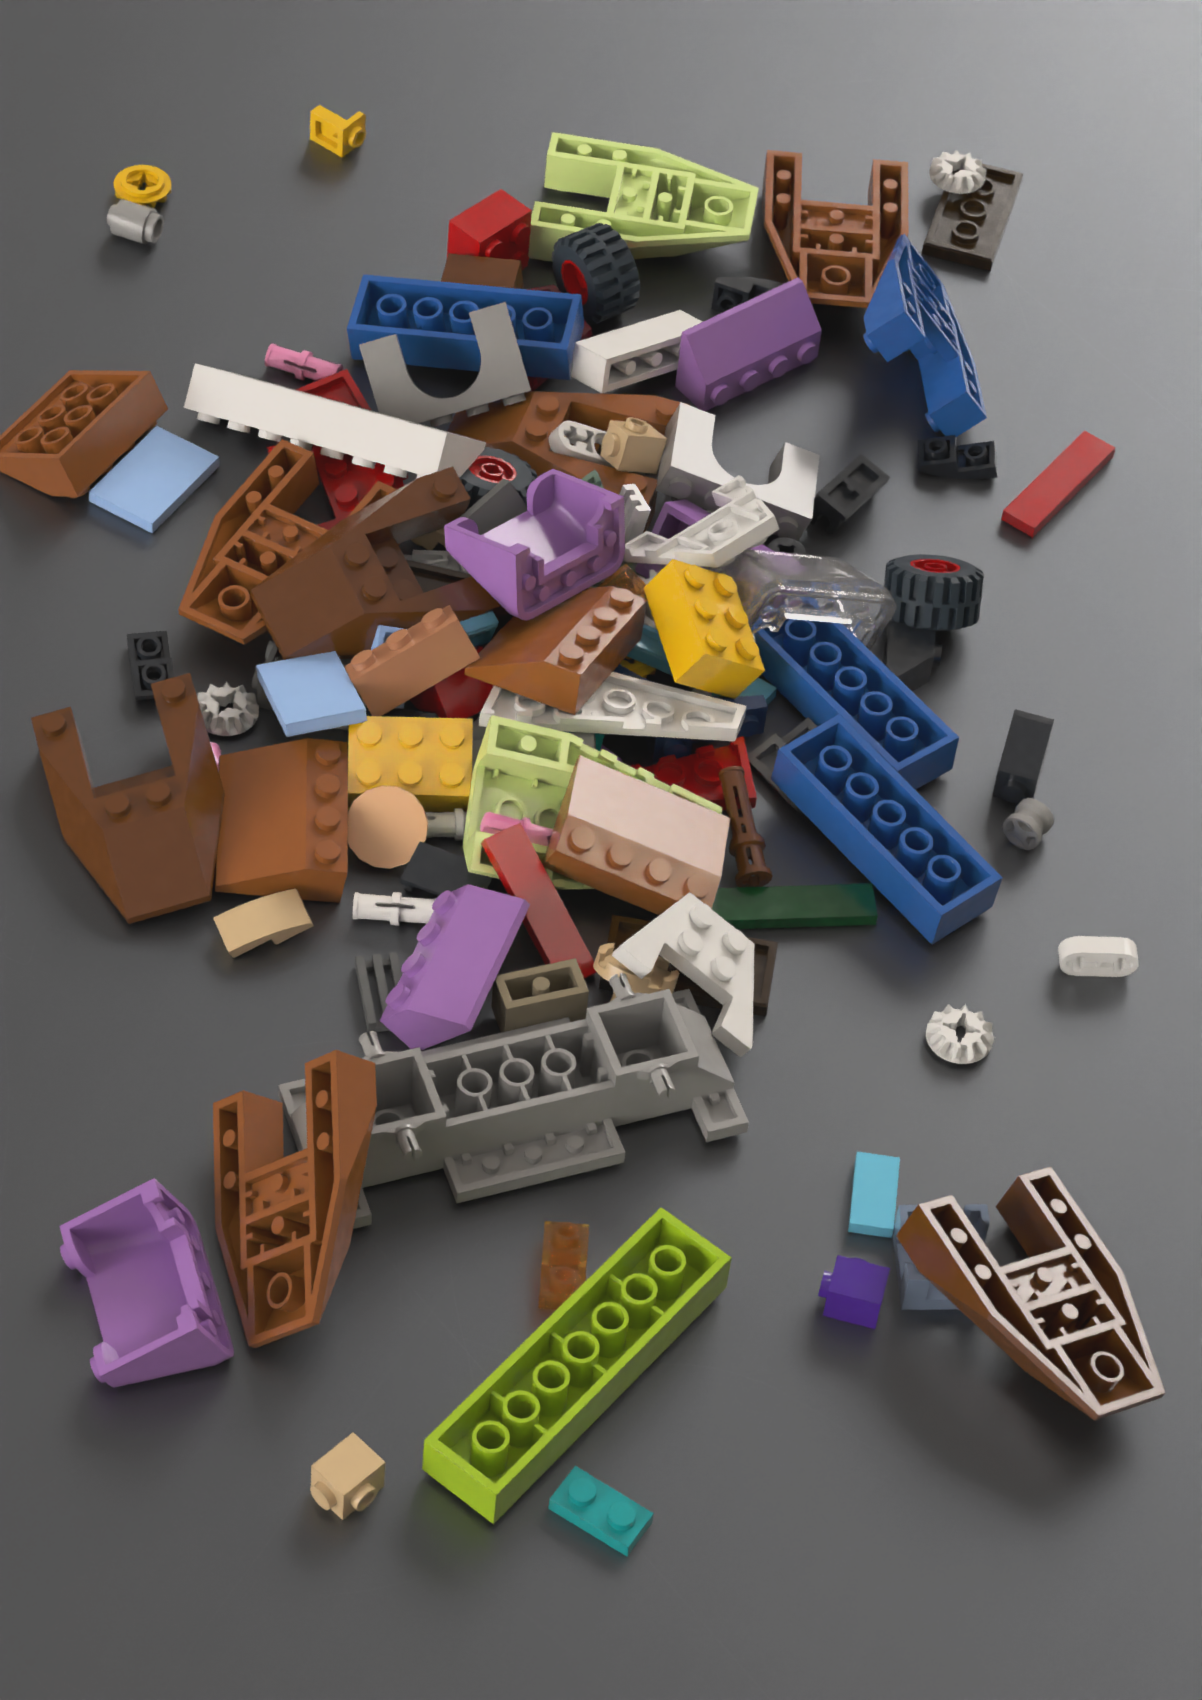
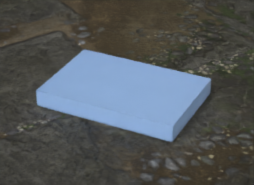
[89,426,219,533]
[256,651,367,737]

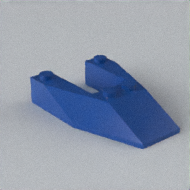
[863,234,987,437]

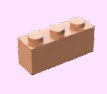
[344,605,480,716]

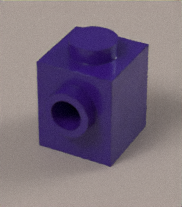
[818,1255,890,1329]

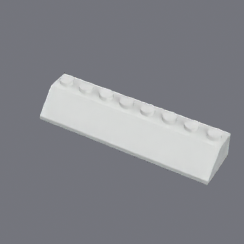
[184,363,486,479]

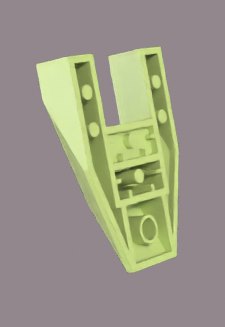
[529,132,759,262]

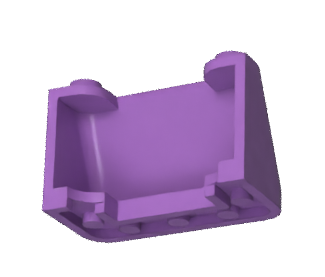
[444,469,625,621]
[59,1178,234,1388]

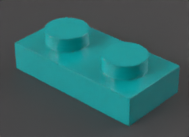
[548,1466,654,1556]

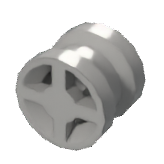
[1003,798,1054,850]

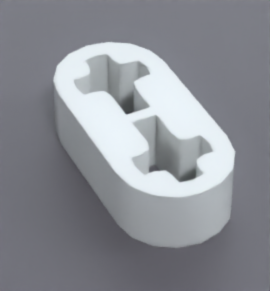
[1058,936,1139,977]

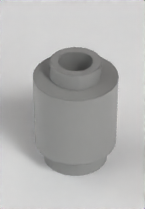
[107,199,164,244]

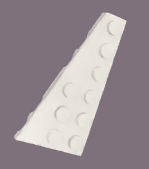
[478,672,747,741]

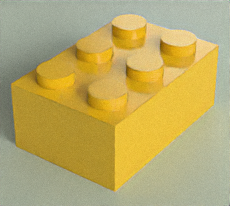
[643,559,765,699]
[348,716,473,812]

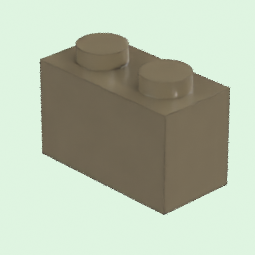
[491,958,589,1033]

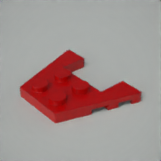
[267,444,404,530]

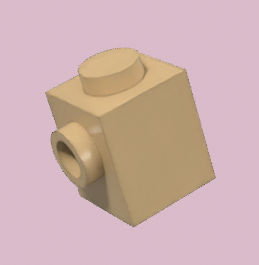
[600,417,667,474]
[310,1432,386,1520]

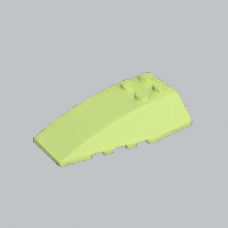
[462,715,722,890]

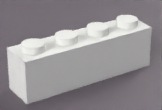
[571,310,702,393]

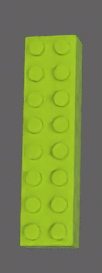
[422,1207,732,1524]

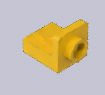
[310,105,366,157]

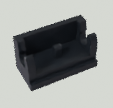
[810,454,890,534]
[401,841,498,896]

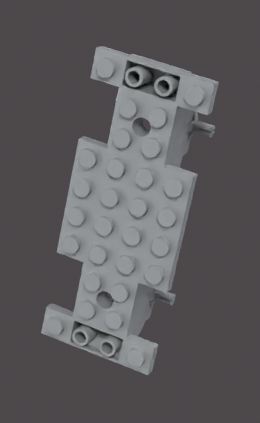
[278,973,749,1229]

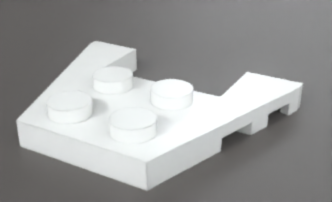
[623,475,779,568]
[612,892,754,1057]

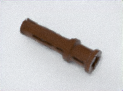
[718,766,773,887]

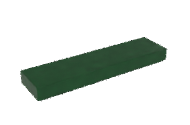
[712,883,878,929]

